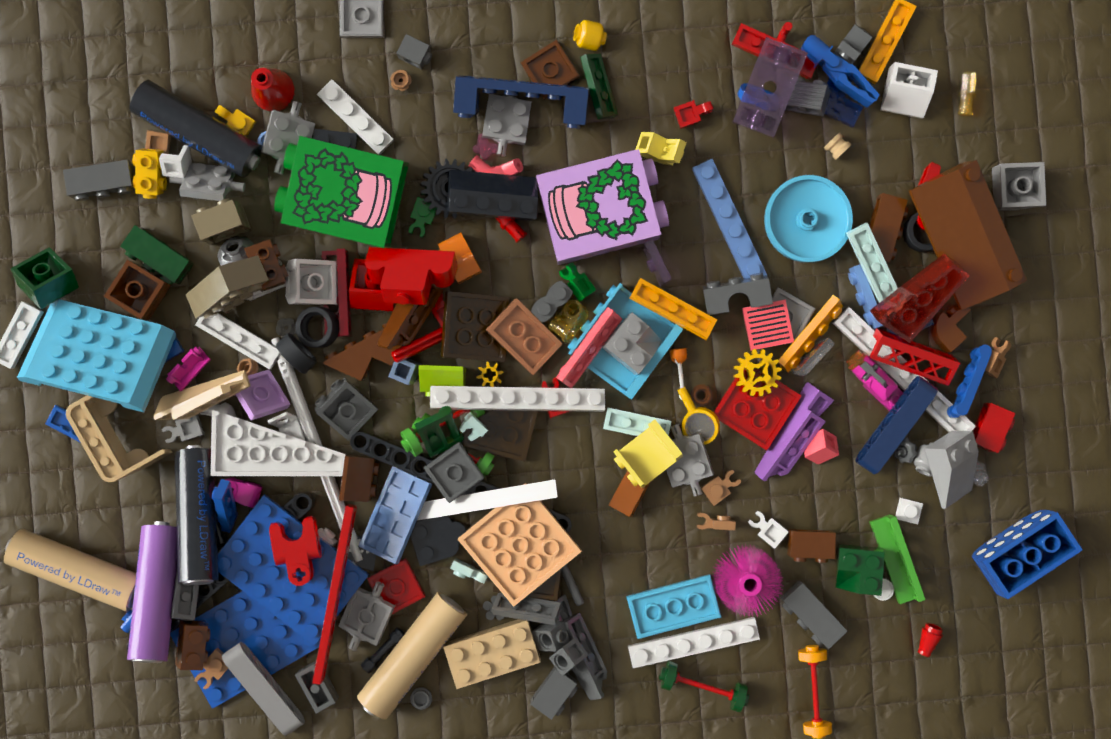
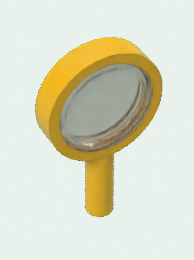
[677,386,720,445]

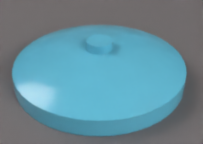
[764,175,853,263]

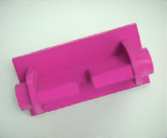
[166,347,211,391]

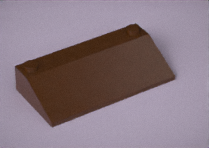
[909,160,1027,310]

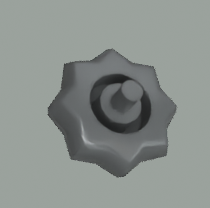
[894,438,917,464]

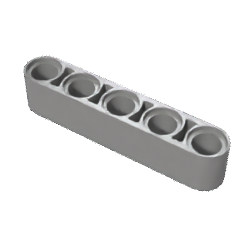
[222,642,305,736]

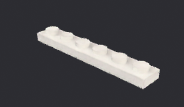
[628,617,760,668]

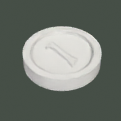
[873,578,894,601]

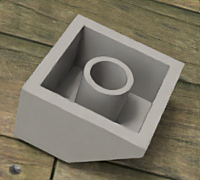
[992,162,1046,211]
[602,312,662,375]

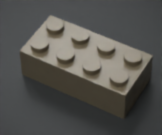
[186,255,269,319]

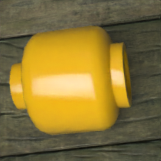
[573,20,607,51]

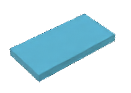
[626,574,721,639]

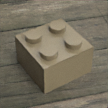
[191,198,252,245]

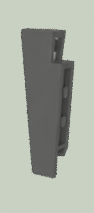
[551,595,607,700]

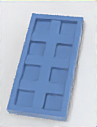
[359,466,432,564]

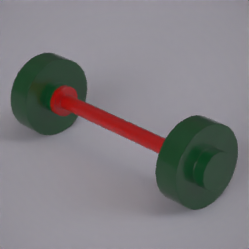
[659,661,749,713]

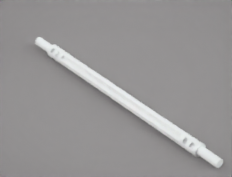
[271,337,363,562]

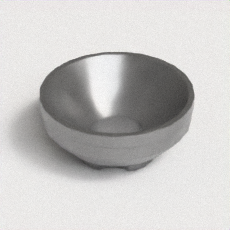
[218,237,255,266]

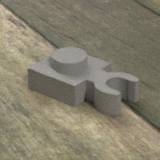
[162,414,204,443]

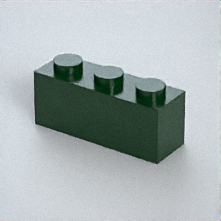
[120,225,195,285]

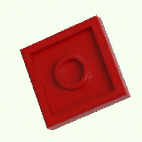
[367,558,426,614]

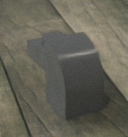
[833,24,873,64]

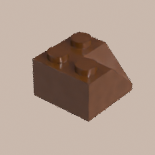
[104,259,171,321]

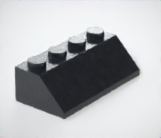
[446,169,538,221]

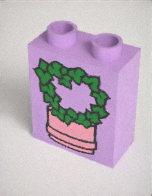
[536,149,669,265]

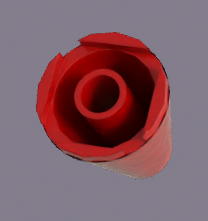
[251,68,294,112]

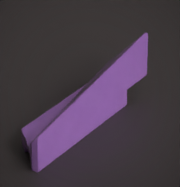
[755,382,834,481]

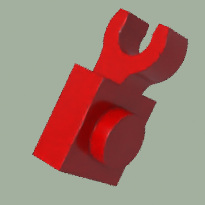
[673,100,713,129]

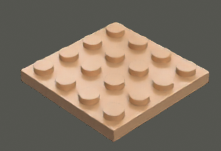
[458,483,582,607]

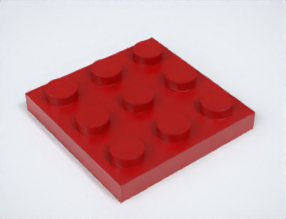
[714,369,801,451]

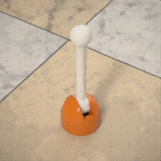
[669,348,687,400]

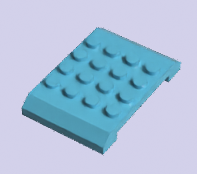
[17,299,176,412]

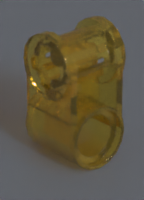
[548,300,589,343]

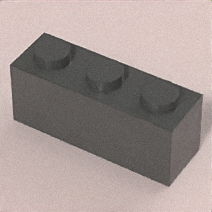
[63,160,135,201]
[780,580,847,649]

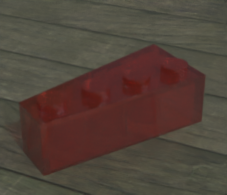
[870,254,970,343]

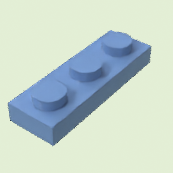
[848,264,885,329]

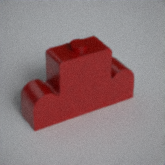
[365,247,458,305]

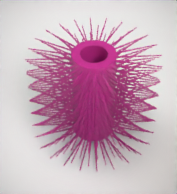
[713,544,783,617]

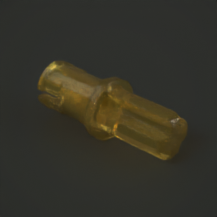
[958,71,976,116]

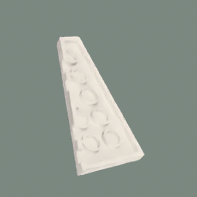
[211,410,346,476]

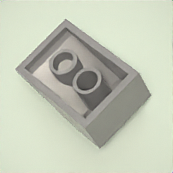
[925,431,979,509]

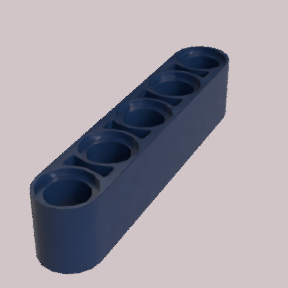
[855,376,938,474]

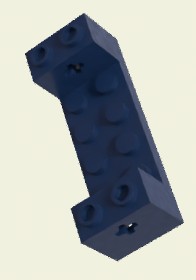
[453,75,589,129]

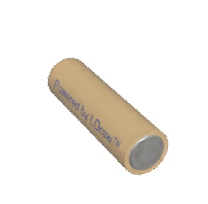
[4,529,136,612]
[357,592,467,719]

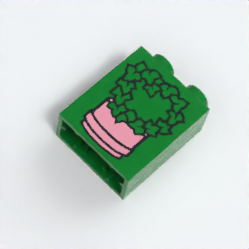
[274,136,409,248]

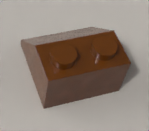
[339,454,380,502]

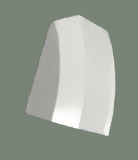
[285,259,339,305]

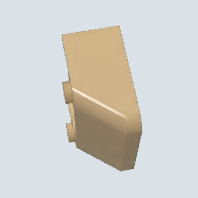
[66,395,173,482]

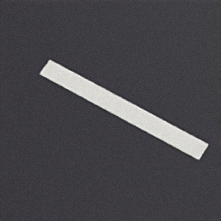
[417,480,557,520]

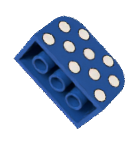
[972,510,1082,599]

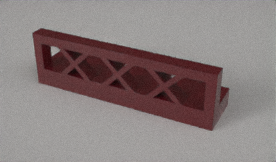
[322,248,352,337]

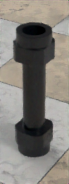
[360,627,405,674]

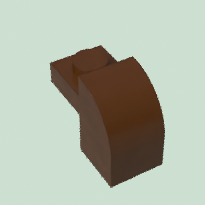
[930,304,971,353]

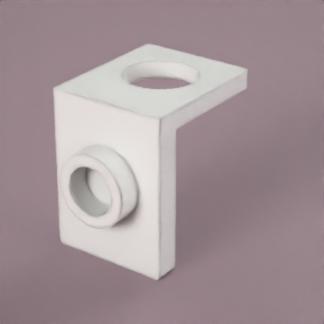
[268,412,306,441]

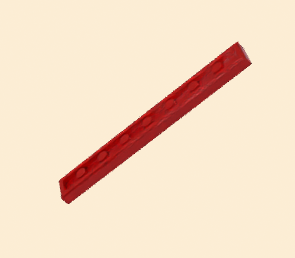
[312,504,357,685]

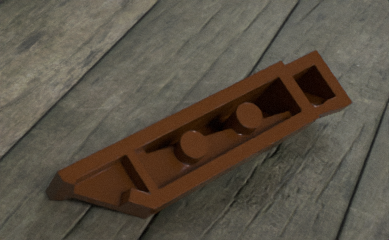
[377,284,443,349]

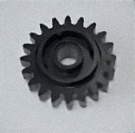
[420,159,472,219]

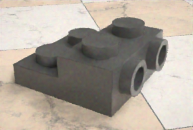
[315,377,378,441]

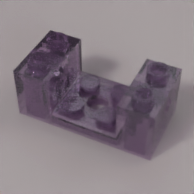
[732,37,808,138]

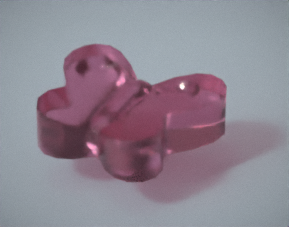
[473,133,498,161]

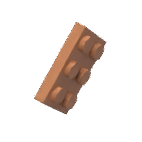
[486,298,562,375]

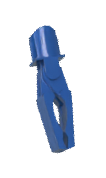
[801,35,879,108]

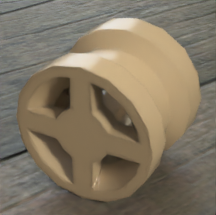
[824,132,852,160]

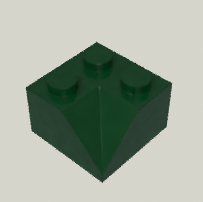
[10,247,79,309]
[835,544,885,596]

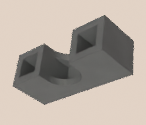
[703,273,773,315]

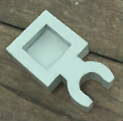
[450,558,488,584]

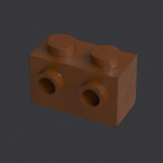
[244,239,289,292]
[787,529,836,563]
[175,620,210,670]

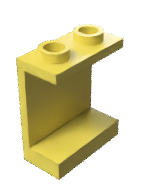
[614,420,683,488]

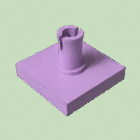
[235,370,290,420]

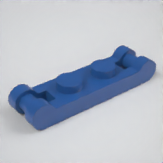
[947,345,992,419]

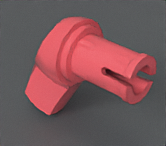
[468,155,523,175]

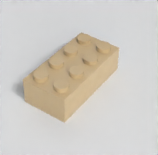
[443,619,541,689]

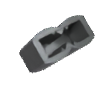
[531,281,573,324]

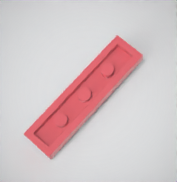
[556,307,623,388]

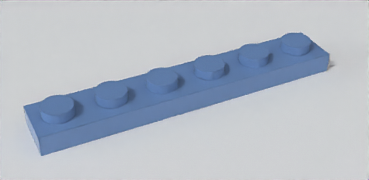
[692,159,767,279]

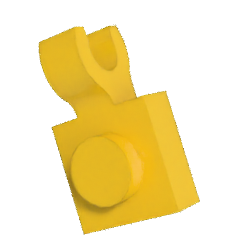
[215,105,256,136]

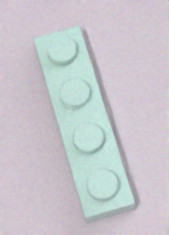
[846,223,903,311]

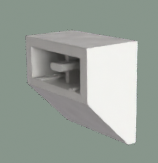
[880,62,938,119]

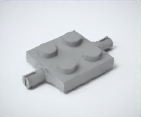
[482,94,531,157]
[261,101,315,175]
[170,163,245,201]
[666,424,714,496]
[338,582,395,651]

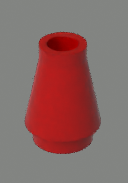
[918,623,943,657]

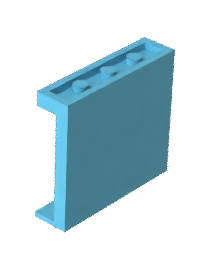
[568,283,683,400]

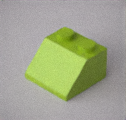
[419,365,466,396]

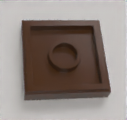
[520,40,580,100]

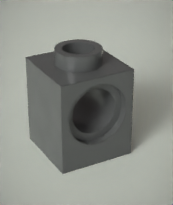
[396,34,432,70]
[531,621,570,652]
[549,638,589,676]

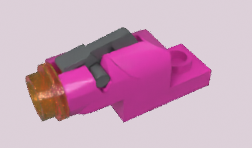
[846,350,903,411]

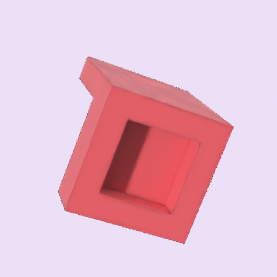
[804,429,839,464]

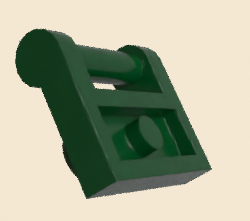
[414,406,464,458]

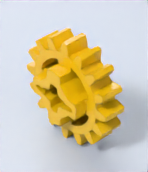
[733,349,782,396]

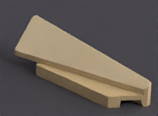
[154,370,251,420]

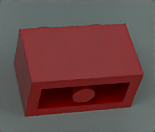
[973,403,1015,454]

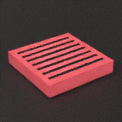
[742,299,794,351]

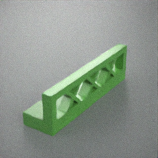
[869,514,925,604]

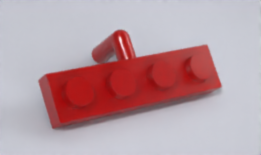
[731,22,816,80]

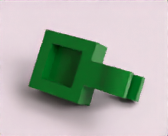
[559,262,596,302]

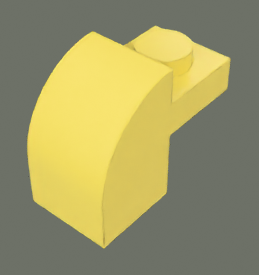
[635,132,687,166]

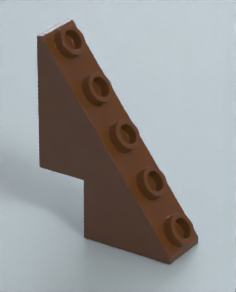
[324,323,403,381]

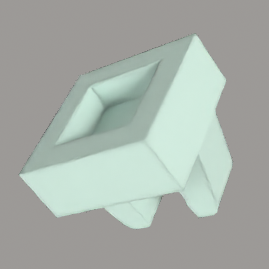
[460,412,488,441]

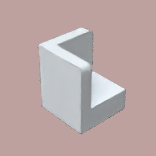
[159,145,192,178]

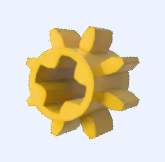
[477,362,504,387]

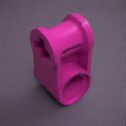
[218,477,263,508]

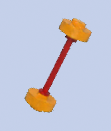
[798,645,832,739]

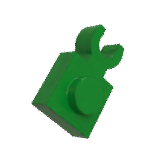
[409,197,437,238]

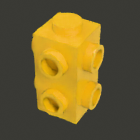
[133,148,167,199]

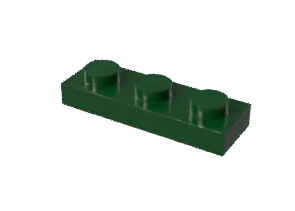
[580,54,618,119]

